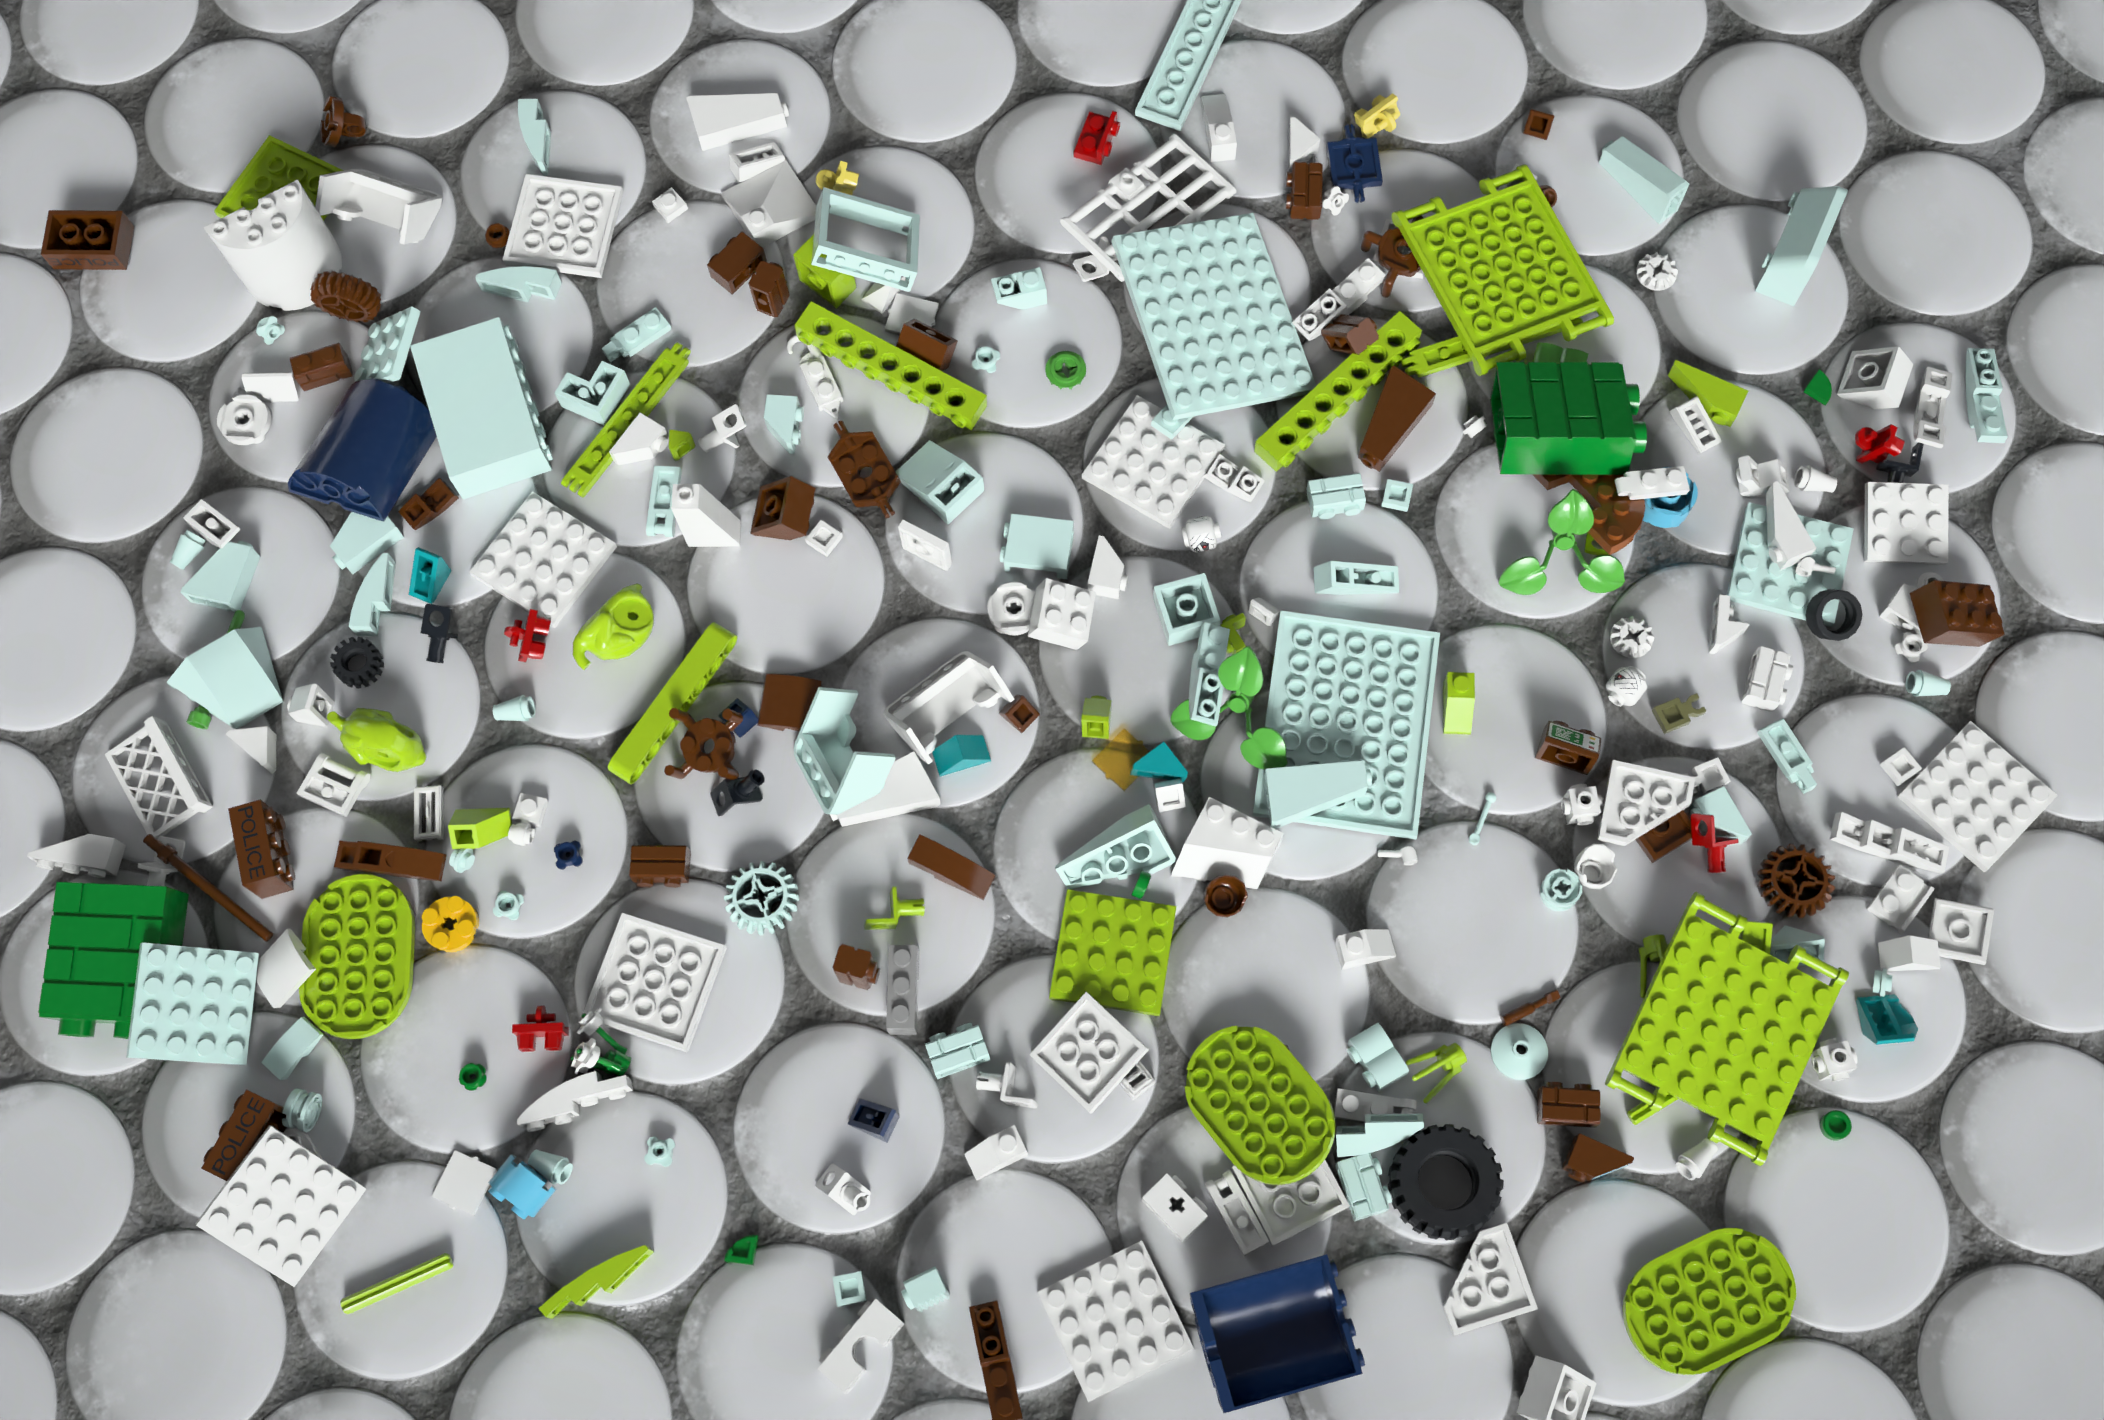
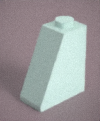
[330,512,404,574]
[180,541,260,612]

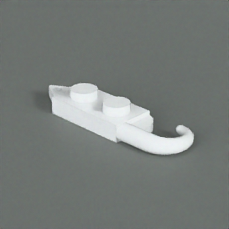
[787,334,843,419]

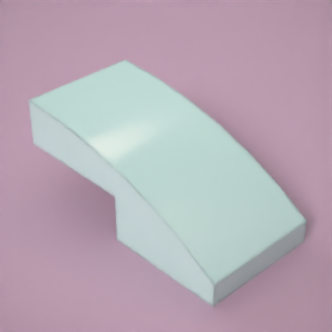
[261,1017,323,1080]

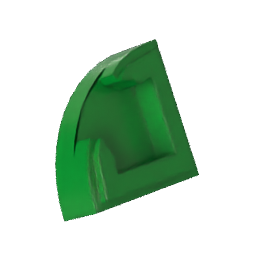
[1804,370,1832,406]
[724,1235,759,1266]

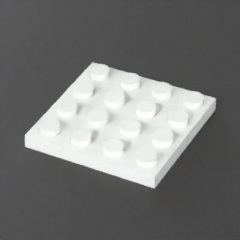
[503,174,623,278]
[1082,395,1225,529]
[469,491,617,628]
[1897,721,2058,872]
[583,913,727,1053]
[195,1125,366,1287]
[1037,1241,1194,1402]

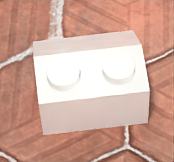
[1837,346,1913,409]
[1516,1356,1596,1420]

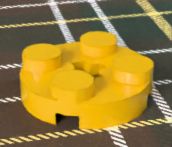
[421,896,479,952]

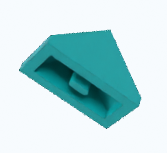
[409,547,451,604]
[932,735,991,777]
[1130,742,1188,783]

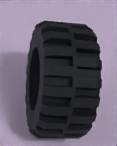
[1388,1124,1504,1240]

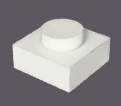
[652,187,688,223]
[805,520,843,557]
[1880,747,1922,786]
[1154,778,1186,812]

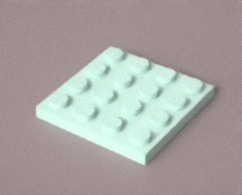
[1727,502,1854,627]
[126,943,259,1065]

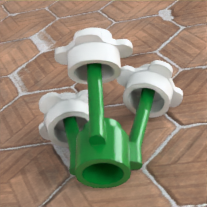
[571,1007,632,1077]

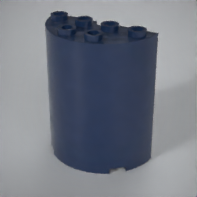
[288,378,437,522]
[1190,1254,1365,1413]

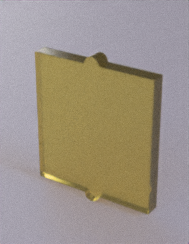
[1092,728,1150,791]

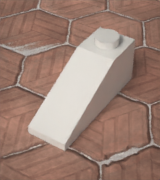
[1201,94,1237,162]
[1766,481,1816,570]

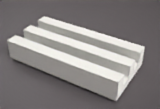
[414,785,444,842]

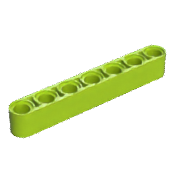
[608,622,737,784]

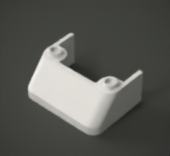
[315,169,443,244]
[883,651,1015,764]

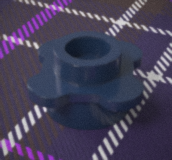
[554,840,583,870]

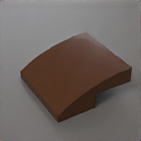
[757,674,822,731]

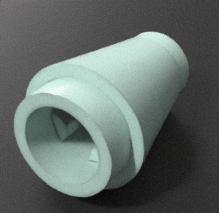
[170,530,206,570]
[1905,670,1951,696]
[493,695,536,721]
[528,1149,573,1185]

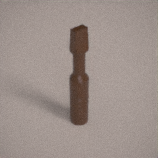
[1501,990,1561,1026]

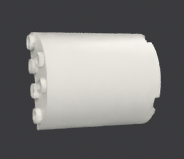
[203,180,342,311]

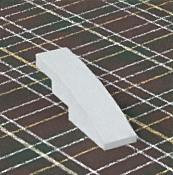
[1830,812,1949,873]

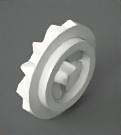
[1636,252,1678,290]
[1610,616,1654,658]

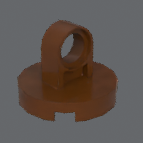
[320,96,366,147]

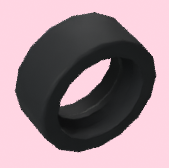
[1806,589,1863,641]

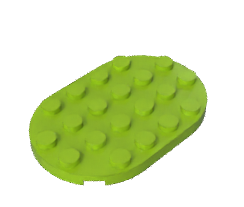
[299,874,415,1039]
[1185,1026,1335,1185]
[1623,1228,1796,1375]

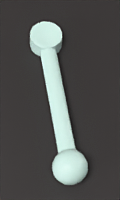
[1469,792,1496,845]

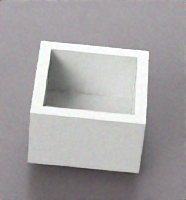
[1028,578,1096,650]

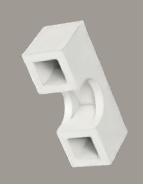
[818,1299,905,1394]

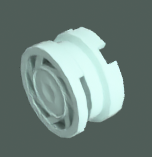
[1540,868,1582,911]
[282,1088,322,1132]

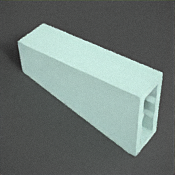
[1599,136,1689,224]
[1264,760,1372,829]

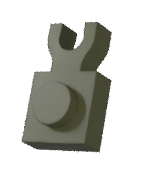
[1652,693,1706,734]

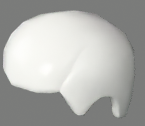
[1574,844,1617,889]

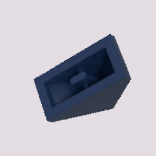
[848,1098,899,1143]

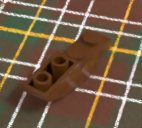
[334,840,447,882]
[969,1300,1023,1420]

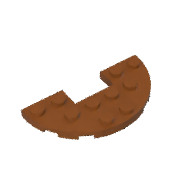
[1532,474,1645,555]

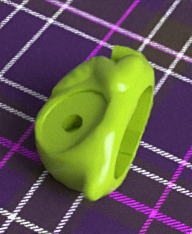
[573,583,654,670]
[327,708,427,772]

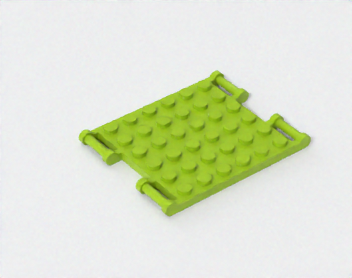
[1391,164,1614,376]
[1605,892,1849,1166]

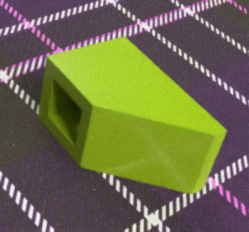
[448,808,512,849]

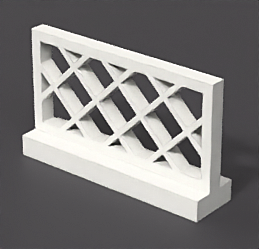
[105,716,213,839]

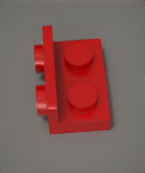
[1074,111,1120,165]

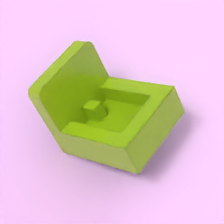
[1220,613,1246,655]

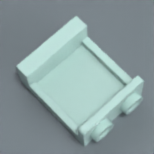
[1000,514,1074,579]

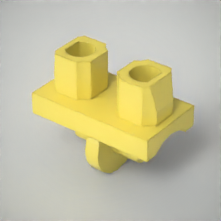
[1354,93,1400,139]
[816,161,859,195]

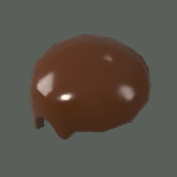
[1203,874,1248,918]

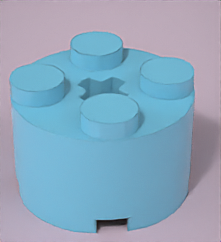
[1643,467,1698,528]
[488,1154,556,1220]

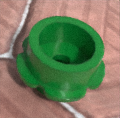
[459,1063,487,1091]

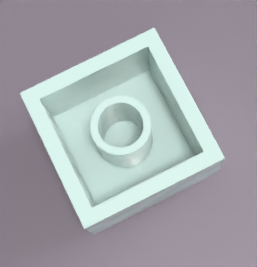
[1153,573,1221,646]

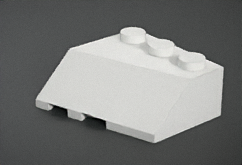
[1171,797,1284,889]

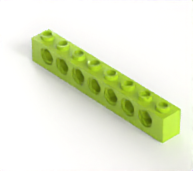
[795,301,987,430]
[1254,311,1422,472]

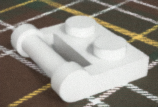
[297,753,370,817]

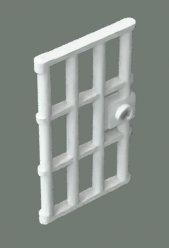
[1060,134,1236,282]

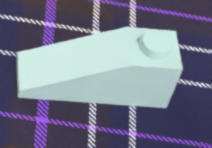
[1314,561,1399,595]

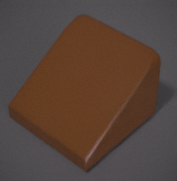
[1523,109,1554,140]
[999,695,1040,733]

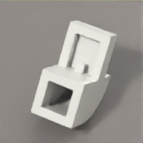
[1736,455,1790,497]

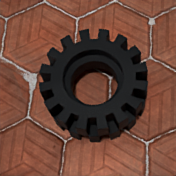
[330,637,384,689]

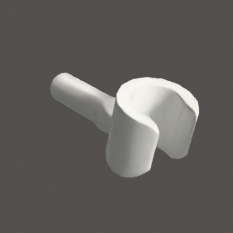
[1795,557,1836,577]
[1378,846,1418,865]

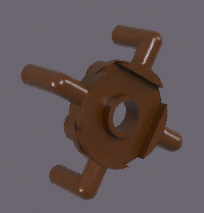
[1361,215,1424,298]
[664,708,743,780]

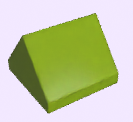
[669,429,696,461]

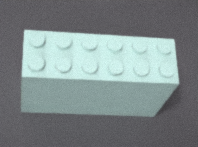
[410,317,553,499]

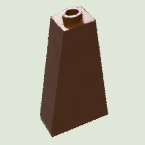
[1358,365,1436,472]

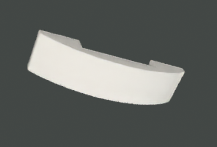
[1913,367,1953,449]

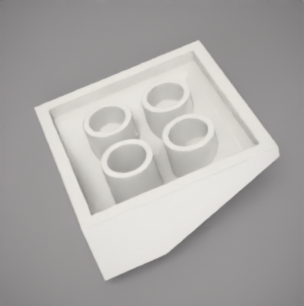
[721,159,816,248]

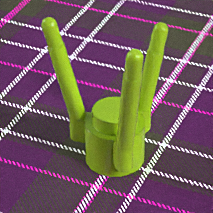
[1639,934,1669,998]
[1405,1043,1467,1104]

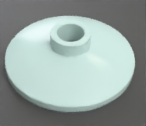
[1491,1023,1548,1080]

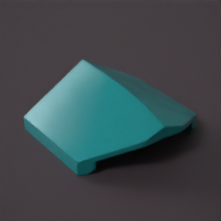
[1856,994,1918,1045]

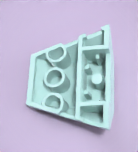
[167,627,283,729]

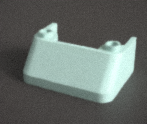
[1755,186,1848,306]
[794,687,896,815]

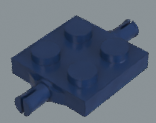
[1326,124,1383,203]

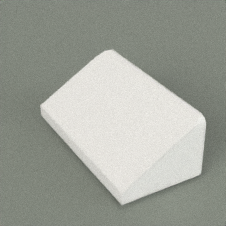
[242,372,301,402]

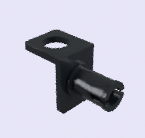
[1876,442,1924,483]
[420,604,458,663]
[710,769,765,816]

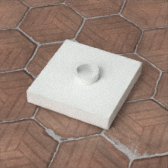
[898,520,952,571]
[1928,898,1994,965]

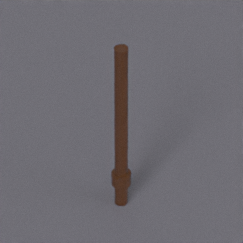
[143,834,273,942]

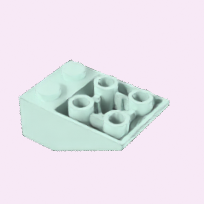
[896,440,984,525]

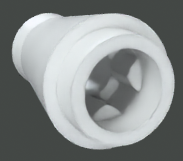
[1794,465,1837,493]
[1676,1138,1718,1180]

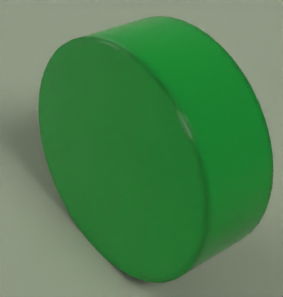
[1131,870,1152,899]
[1820,1110,1852,1141]

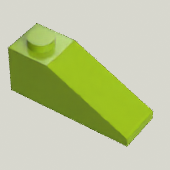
[1668,360,1748,427]

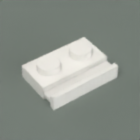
[1867,864,1935,933]

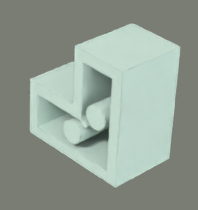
[555,361,630,426]

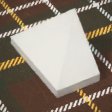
[862,276,905,314]

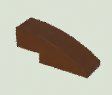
[907,834,996,901]

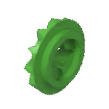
[1045,351,1086,390]

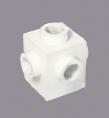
[1561,784,1603,825]
[1811,1038,1858,1082]

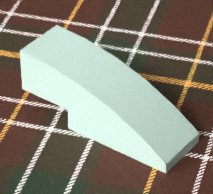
[518,99,551,176]
[475,266,562,302]
[349,553,396,636]
[1336,1113,1424,1157]

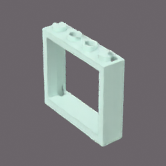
[811,187,920,292]

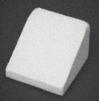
[1249,597,1280,626]

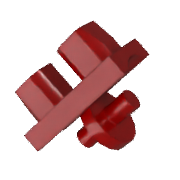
[1855,424,1905,464]
[504,609,551,663]
[512,1005,569,1052]

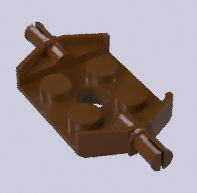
[827,421,901,518]

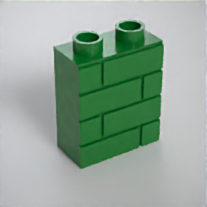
[1490,362,1647,475]
[38,882,189,1039]

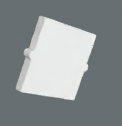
[885,293,939,335]
[432,1150,497,1216]

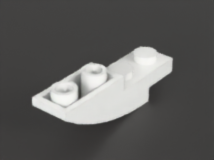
[1292,258,1386,341]
[517,1071,633,1132]

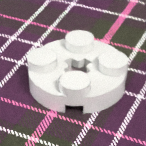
[217,395,271,445]
[987,582,1035,635]

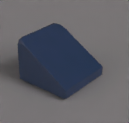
[718,698,758,738]

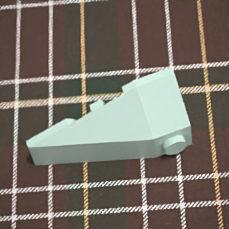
[1055,804,1177,889]

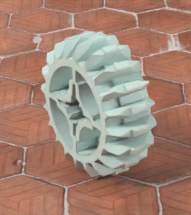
[724,861,799,935]

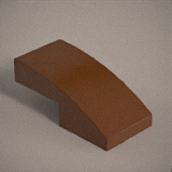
[398,478,459,530]

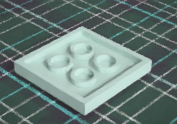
[354,307,421,384]

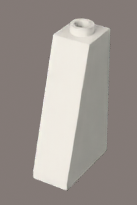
[686,93,789,151]
[671,484,741,547]
[830,751,941,827]

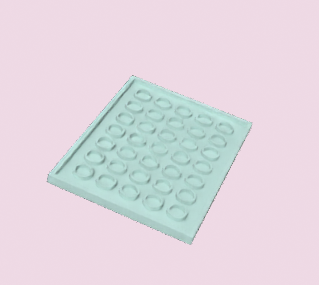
[1111,213,1316,420]
[1252,611,1440,840]

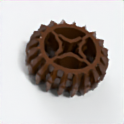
[310,271,381,323]
[1757,843,1835,918]

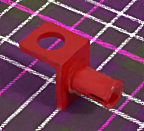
[1691,813,1739,873]

